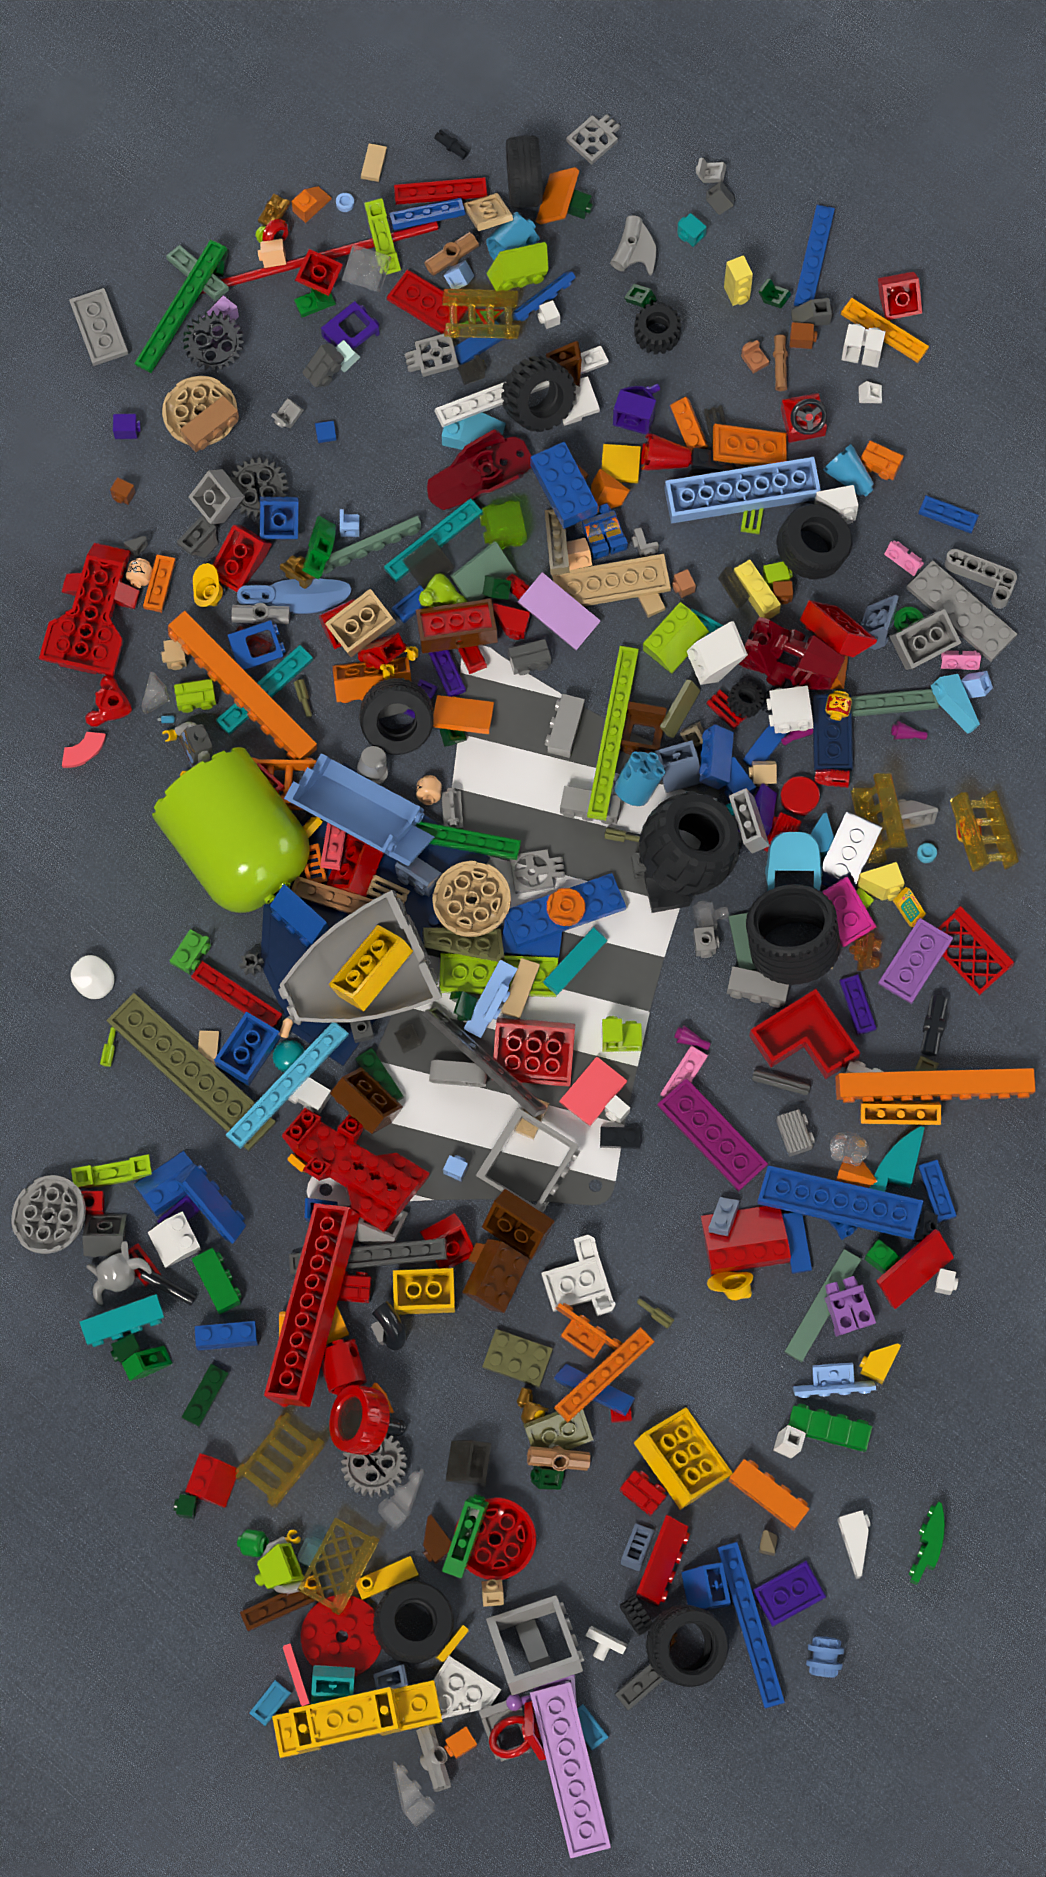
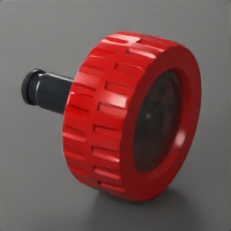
[329,1385,406,1455]

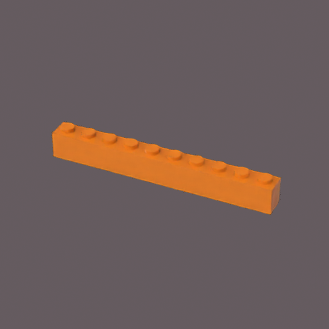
[168,611,317,760]
[835,1068,1035,1103]

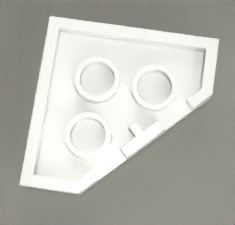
[434,1656,501,1719]

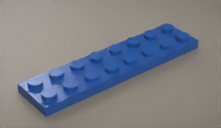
[758,1166,923,1240]

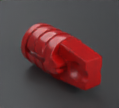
[506,574,530,599]
[815,769,850,788]

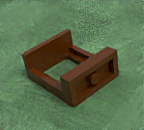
[620,701,667,755]

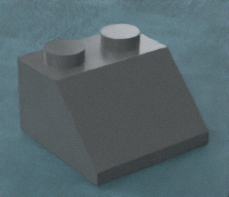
[82,1214,127,1257]

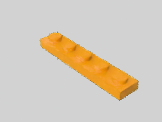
[841,298,929,363]

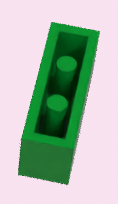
[191,1248,242,1315]

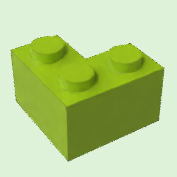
[602,1016,642,1052]

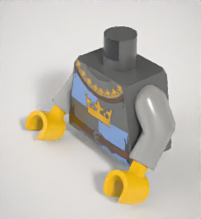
[162,722,213,776]

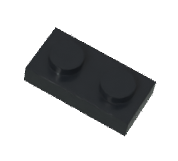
[600,1127,640,1149]

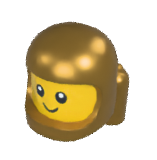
[517,1387,549,1424]

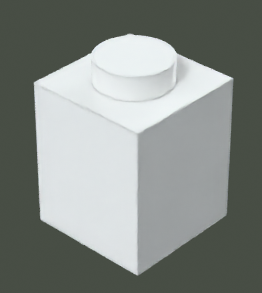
[773,1425,806,1458]

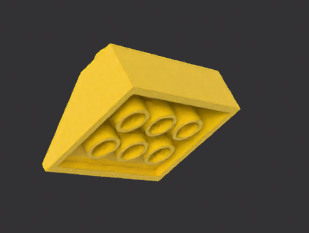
[634,1408,733,1510]

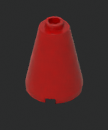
[640,433,692,471]

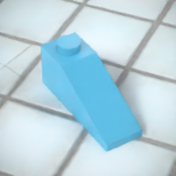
[931,674,980,734]

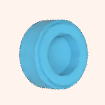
[917,843,937,863]

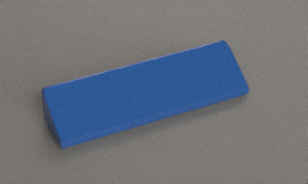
[554,1364,635,1416]

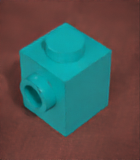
[677,213,707,247]

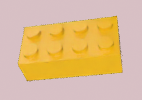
[328,925,413,1011]

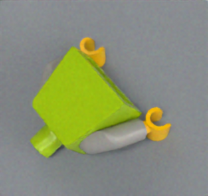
[255,1530,318,1594]

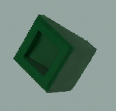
[440,728,467,747]

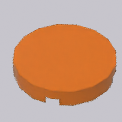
[547,888,585,926]

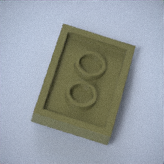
[482,1329,553,1388]
[523,1409,593,1450]

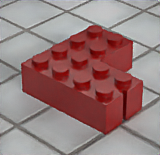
[749,989,860,1079]

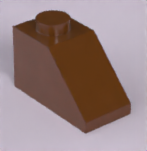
[422,1515,452,1564]

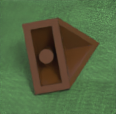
[546,341,582,387]

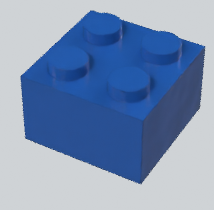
[260,497,298,539]

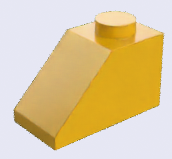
[859,1343,901,1384]

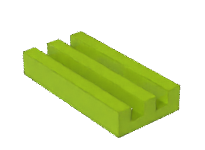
[741,508,763,534]

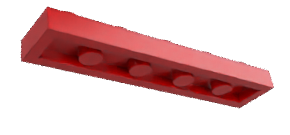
[394,177,487,205]
[191,961,283,1028]

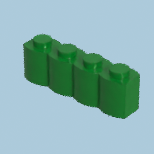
[788,1404,872,1452]

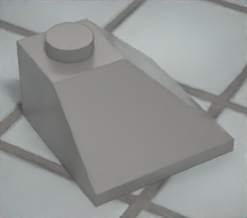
[891,799,938,831]

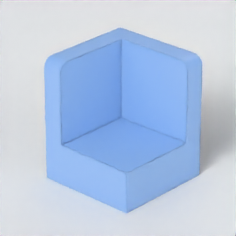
[444,260,474,291]
[340,509,360,537]
[961,671,993,698]

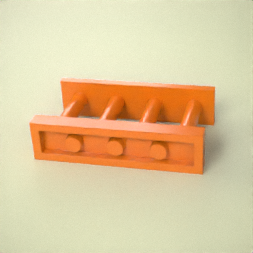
[252,757,317,810]

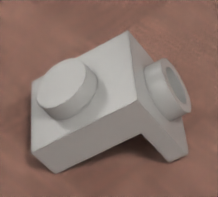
[696,158,726,183]
[271,398,304,428]
[631,528,659,557]

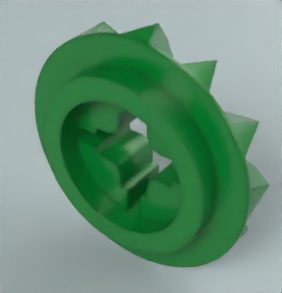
[894,607,924,631]

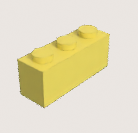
[724,255,753,306]
[733,560,781,619]

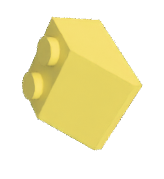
[856,862,904,901]

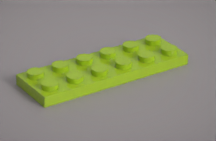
[439,953,558,997]

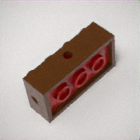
[416,599,498,654]

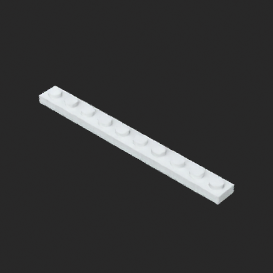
[435,346,609,427]

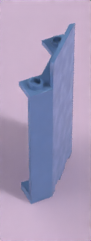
[284,753,435,866]

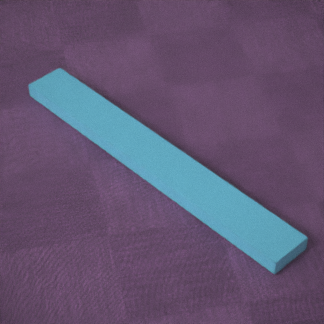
[226,1022,349,1149]

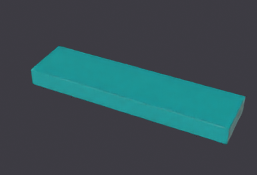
[543,927,608,995]

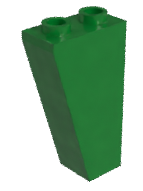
[442,1494,489,1578]

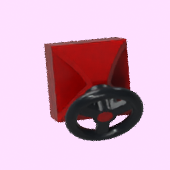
[781,393,828,443]

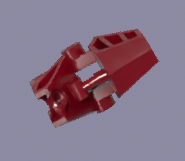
[738,617,845,690]

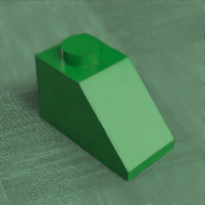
[864,1239,900,1274]
[122,1346,173,1381]

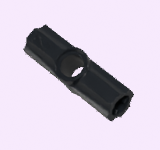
[920,995,948,1056]

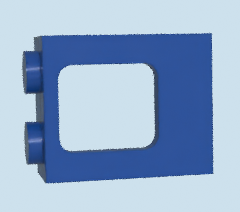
[227,620,286,671]

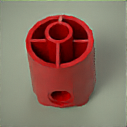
[321,1339,367,1395]

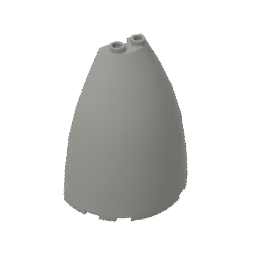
[278,890,442,1023]

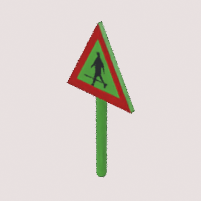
[447,309,505,330]

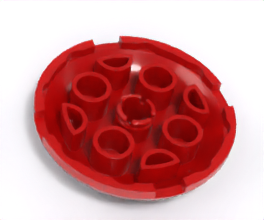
[454,1498,536,1580]

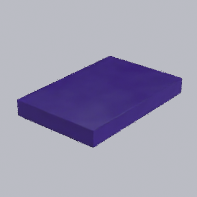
[752,1561,826,1627]

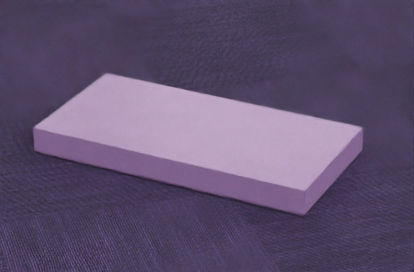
[518,573,600,650]

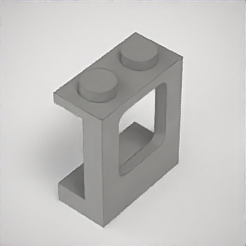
[479,1701,532,1762]

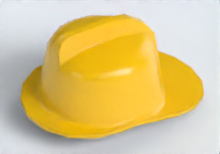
[193,563,223,607]
[707,1272,753,1300]

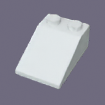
[687,621,748,685]

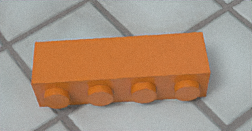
[729,1459,809,1531]

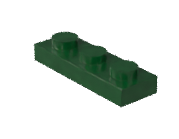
[355,1048,404,1101]
[181,1364,229,1428]

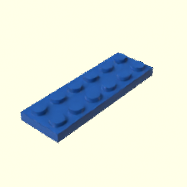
[505,873,626,947]

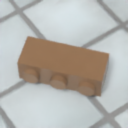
[180,395,239,452]

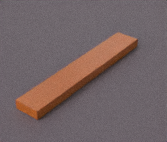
[554,1327,655,1423]

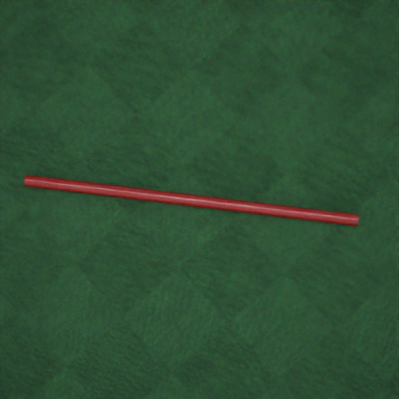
[200,221,438,295]

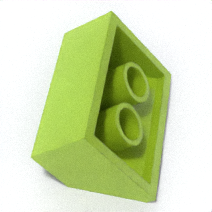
[486,242,548,292]
[643,602,709,674]

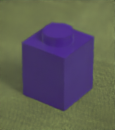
[113,414,141,439]

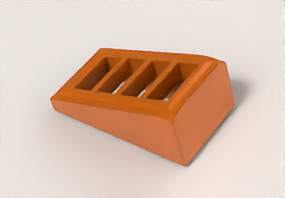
[304,843,327,883]

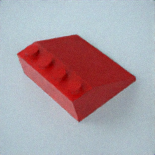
[492,1017,575,1087]
[701,1206,791,1275]

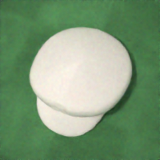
[71,955,114,999]

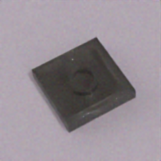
[402,537,455,589]

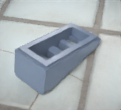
[621,1523,654,1571]

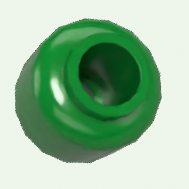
[237,1529,269,1557]

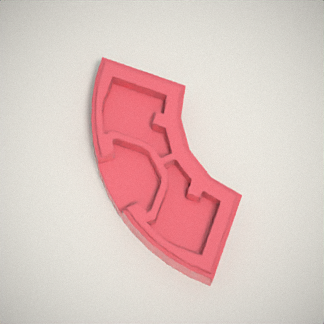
[62,732,106,768]

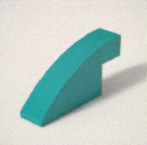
[870,1126,925,1192]

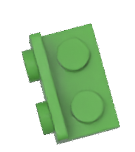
[169,929,211,975]

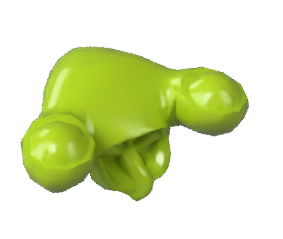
[419,573,467,608]

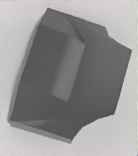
[177,516,218,558]

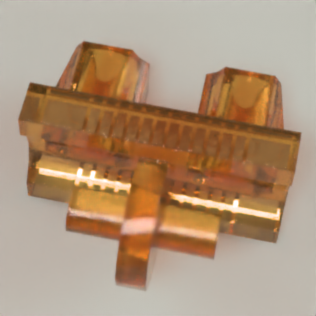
[849,932,882,971]

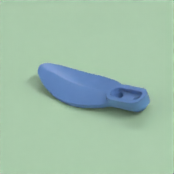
[237,578,351,614]

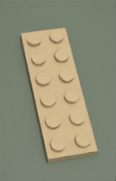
[552,554,671,607]

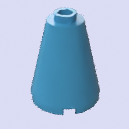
[823,444,874,497]

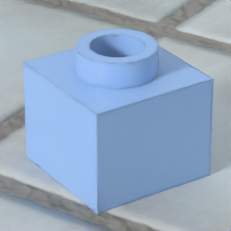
[443,1155,468,1182]

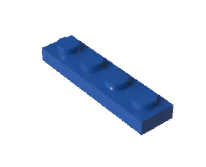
[389,198,465,230]
[509,271,576,321]

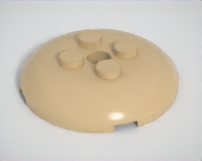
[162,376,237,445]
[432,861,511,937]

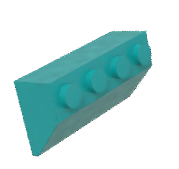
[79,1294,165,1348]

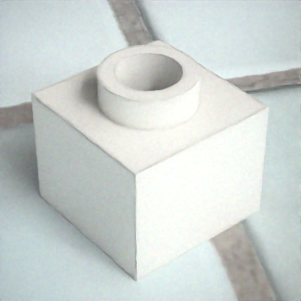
[537,300,560,329]
[605,1095,630,1124]
[935,1269,958,1295]

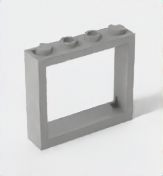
[476,1108,580,1212]
[486,1595,584,1695]

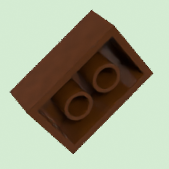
[330,1067,403,1134]
[482,1189,555,1260]
[462,1239,530,1313]

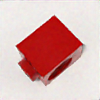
[81,1191,105,1215]

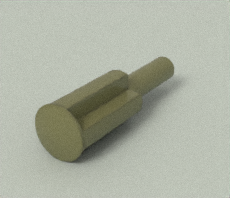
[293,679,312,718]
[604,828,640,842]
[637,1298,674,1329]

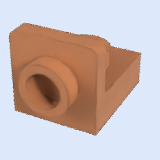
[741,340,769,374]

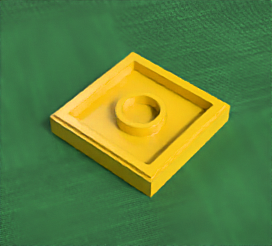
[601,444,641,483]

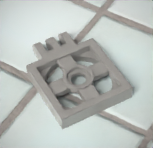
[566,114,620,165]
[405,332,459,377]
[510,849,565,894]

